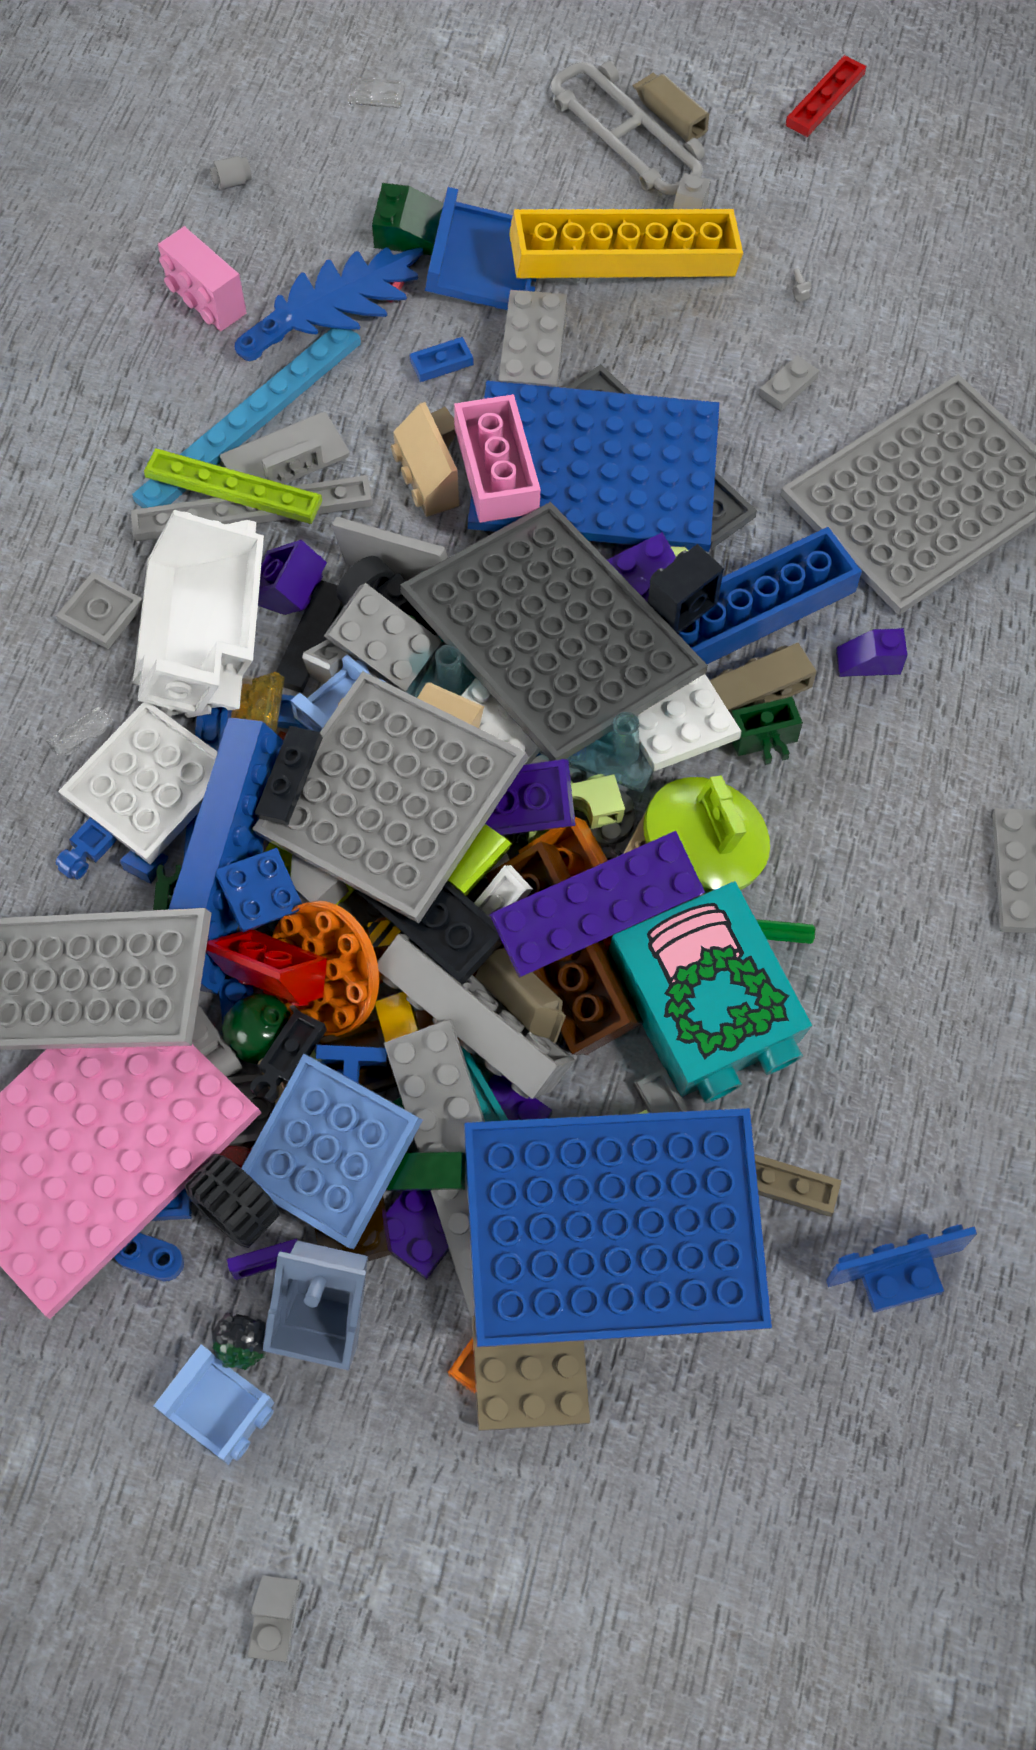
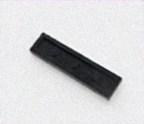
[272,580,344,693]

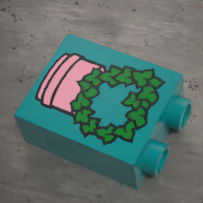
[608,881,813,1103]

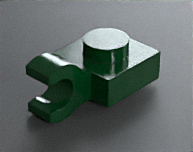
[153,865,181,910]

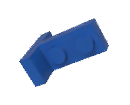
[316,1045,388,1084]

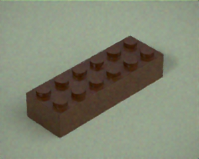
[485,841,644,1055]

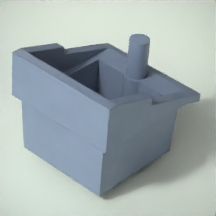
[263,1241,368,1370]

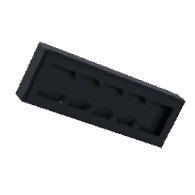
[255,726,323,825]

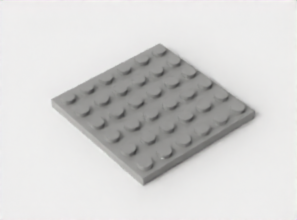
[253,671,528,923]

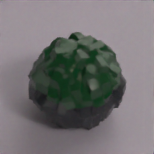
[212,1312,266,1370]

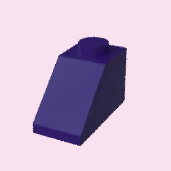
[836,628,908,677]

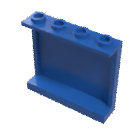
[425,187,537,311]

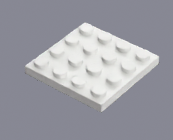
[58,702,218,865]

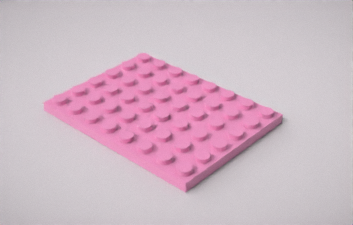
[0,1044,261,1319]

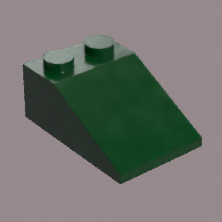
[372,183,444,256]

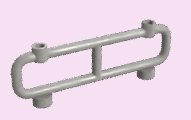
[551,61,705,195]

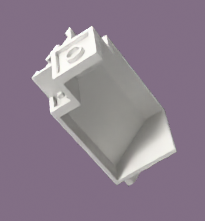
[133,510,264,718]

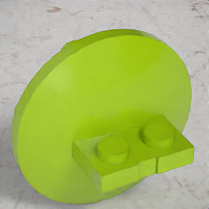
[643,775,770,894]

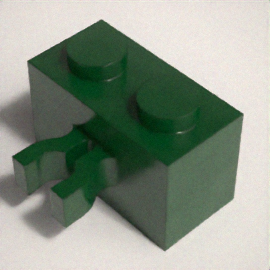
[731,696,803,765]

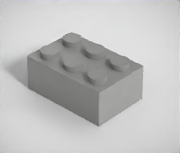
[324,583,441,692]

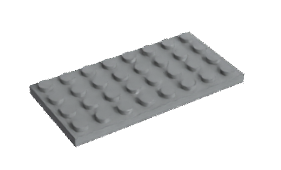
[0,908,212,1050]

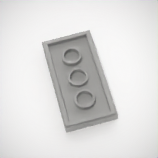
[332,517,448,581]

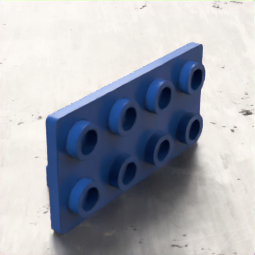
[826,1225,977,1313]

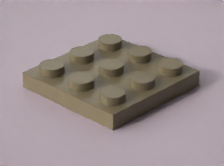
[472,1316,590,1431]

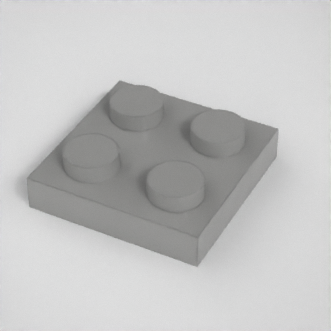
[56,572,143,649]

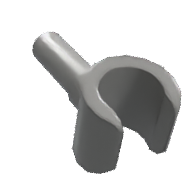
[793,268,812,302]

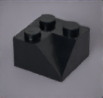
[648,544,724,634]

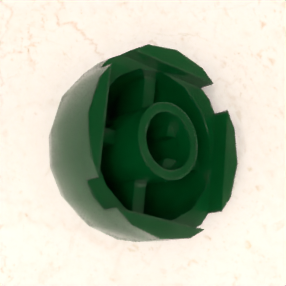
[222,994,292,1064]

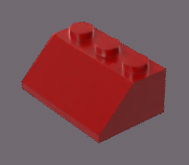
[206,929,327,1006]

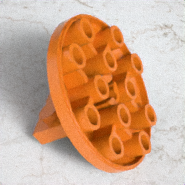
[272,901,383,1036]

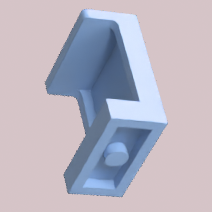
[291,655,385,732]
[154,1345,275,1465]

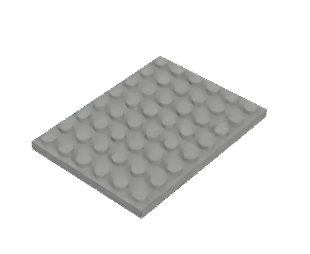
[780,374,1036,615]

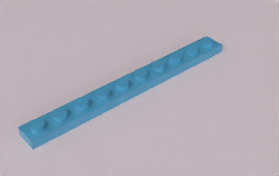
[132,328,361,508]

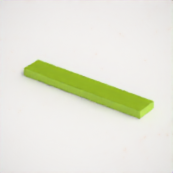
[144,448,322,524]

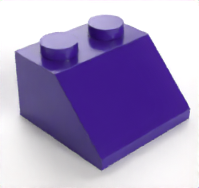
[258,540,327,615]

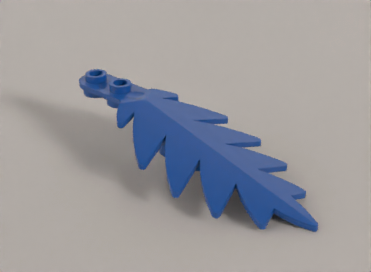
[235,247,423,361]

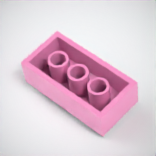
[454,394,541,523]

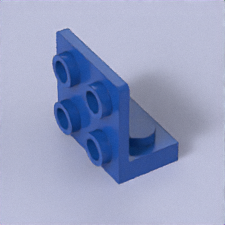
[215,848,302,932]

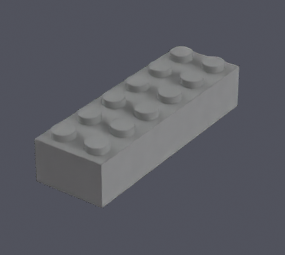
[377,934,575,1099]

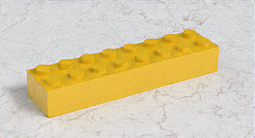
[509,209,743,278]

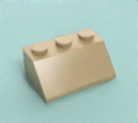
[391,402,459,517]

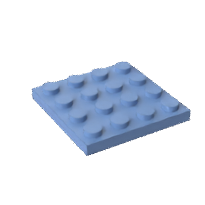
[242,1054,423,1249]

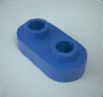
[115,1233,184,1281]

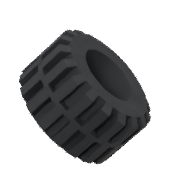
[184,1154,280,1248]

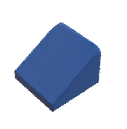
[120,850,169,884]

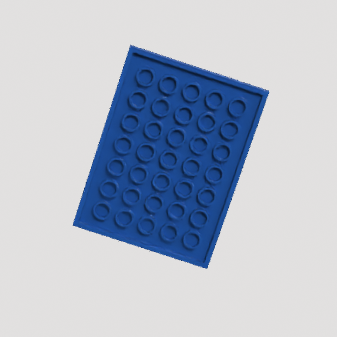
[468,381,720,552]
[464,1108,772,1347]

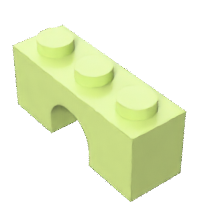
[525,774,625,844]

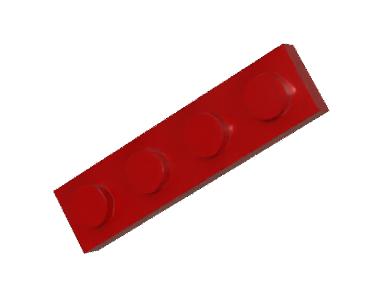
[785,55,867,137]

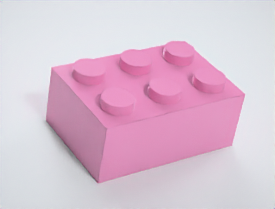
[158,226,247,332]

